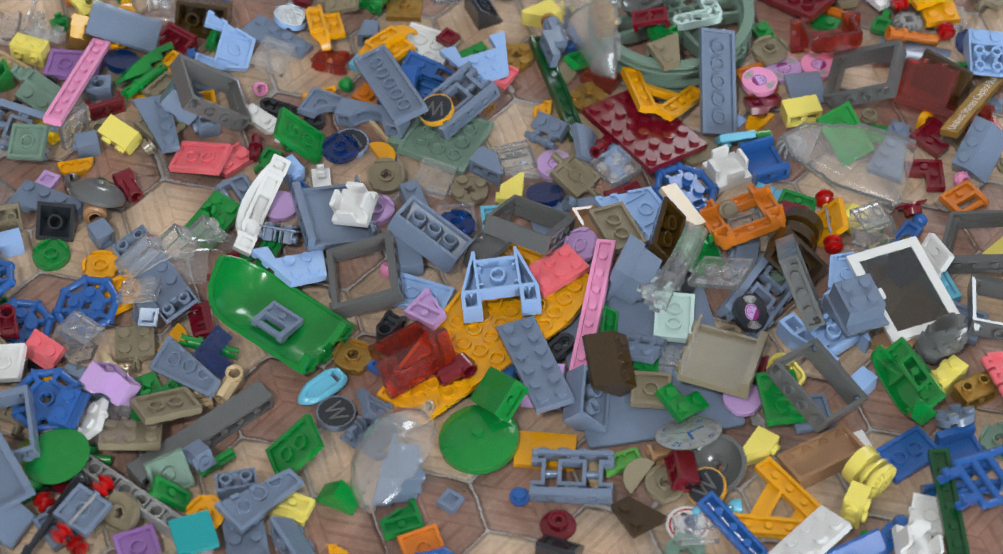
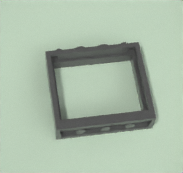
[823,39,907,109]
[169,53,252,132]
[483,194,576,255]
[942,210,1003,274]
[324,231,405,318]
[775,234,825,331]
[967,274,1003,340]
[765,338,869,433]

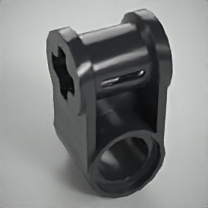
[376,309,407,346]

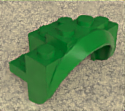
[870,337,947,426]

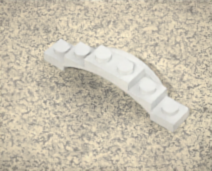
[232,153,291,257]

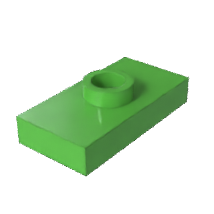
[604,447,642,478]

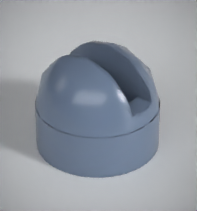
[562,195,578,211]

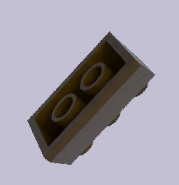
[175,0,233,39]
[911,48,974,109]
[647,196,686,266]
[764,227,829,284]
[582,330,636,397]

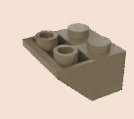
[0,201,24,232]

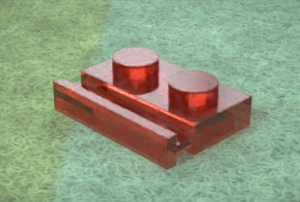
[580,61,623,95]

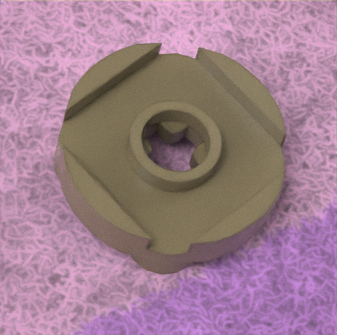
[752,35,788,66]
[368,158,405,194]
[451,175,488,209]
[644,465,684,505]
[104,491,141,533]

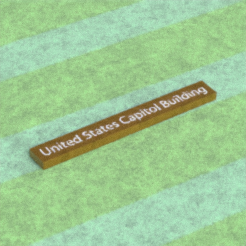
[940,76,1003,139]

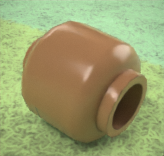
[82,203,107,224]

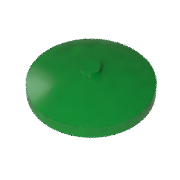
[438,405,520,475]

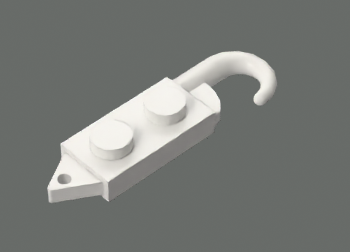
[247,103,280,144]

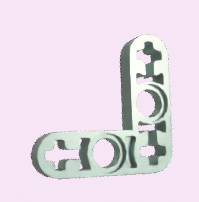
[673,0,723,31]

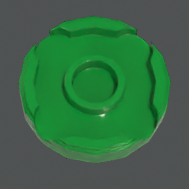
[32,238,71,272]

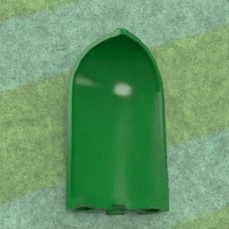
[208,254,356,374]

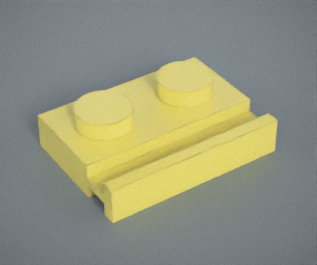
[267,493,316,527]

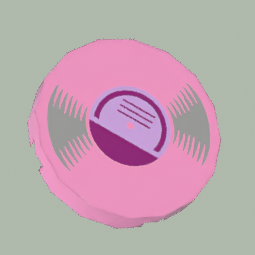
[801,52,833,81]
[741,67,778,97]

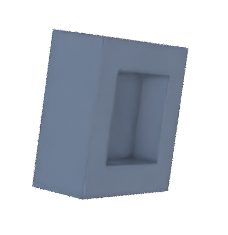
[436,487,465,516]

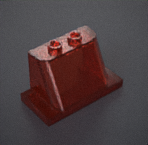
[789,11,863,54]
[885,57,961,117]
[367,320,456,400]

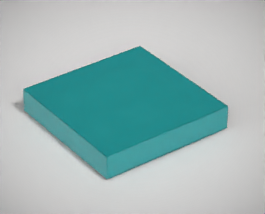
[168,509,220,554]

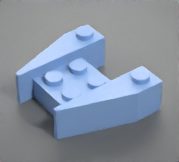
[461,246,542,324]
[775,289,871,362]

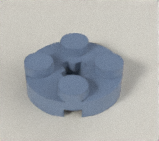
[935,403,976,429]

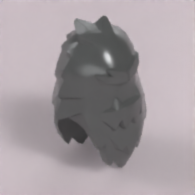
[914,312,969,364]

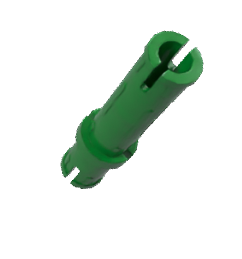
[121,62,168,100]
[179,333,239,360]

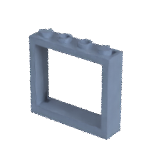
[0,384,41,463]

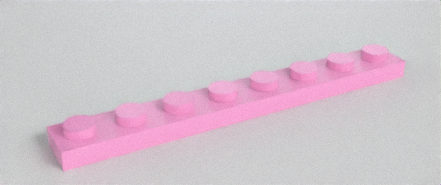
[43,38,110,127]
[568,239,617,372]

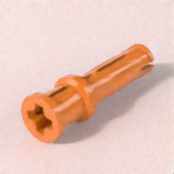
[885,25,939,46]

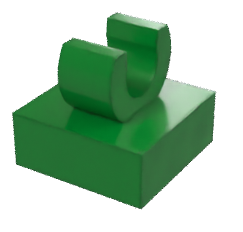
[49,12,70,36]
[203,30,221,53]

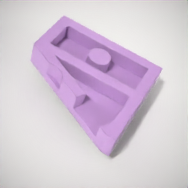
[403,287,447,330]

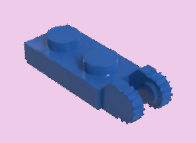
[402,50,454,83]

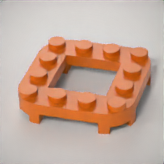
[699,184,786,250]

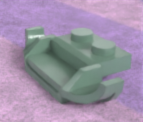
[10,64,75,112]

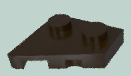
[611,496,667,539]

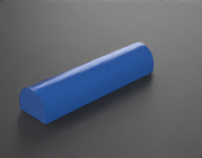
[696,490,769,554]

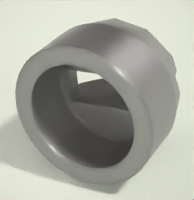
[64,172,79,188]

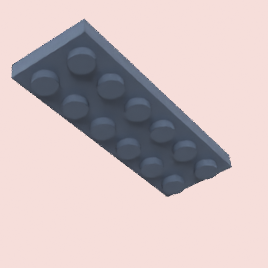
[699,27,737,136]
[353,44,429,126]
[496,316,575,414]

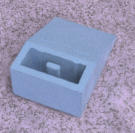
[963,28,1003,77]

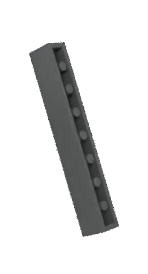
[126,380,274,491]

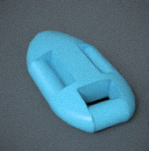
[297,368,348,405]

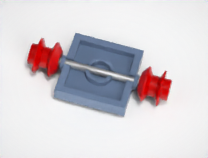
[50,475,115,545]
[32,491,89,554]

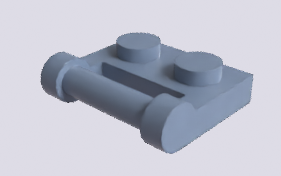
[214,173,251,204]
[251,300,304,344]
[356,388,398,431]

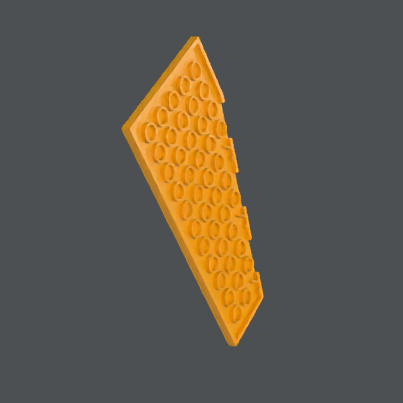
[376,243,589,423]

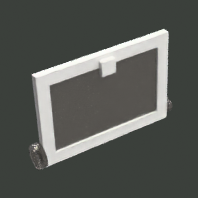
[846,234,960,344]

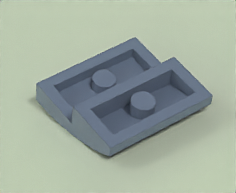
[783,71,826,104]
[571,123,601,168]

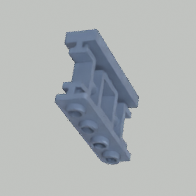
[423,61,500,141]
[0,98,60,162]
[715,256,793,339]
[529,447,615,504]

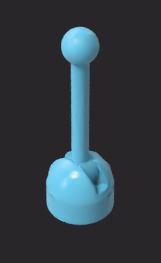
[692,499,742,515]

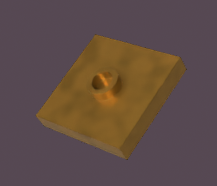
[386,0,423,22]

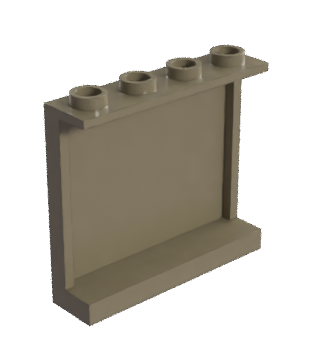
[675,314,769,399]

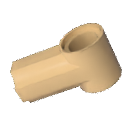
[213,364,245,404]

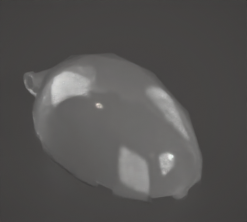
[350,400,437,513]

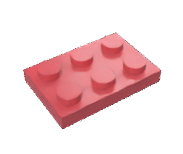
[168,141,233,176]
[528,243,590,299]

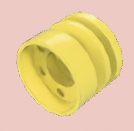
[841,445,897,500]

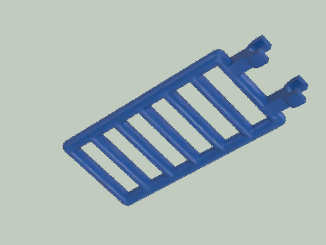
[936,445,1003,511]

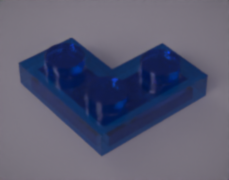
[192,325,234,380]

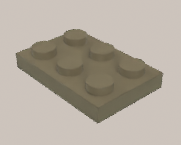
[588,201,647,255]
[130,386,202,426]
[98,420,163,451]

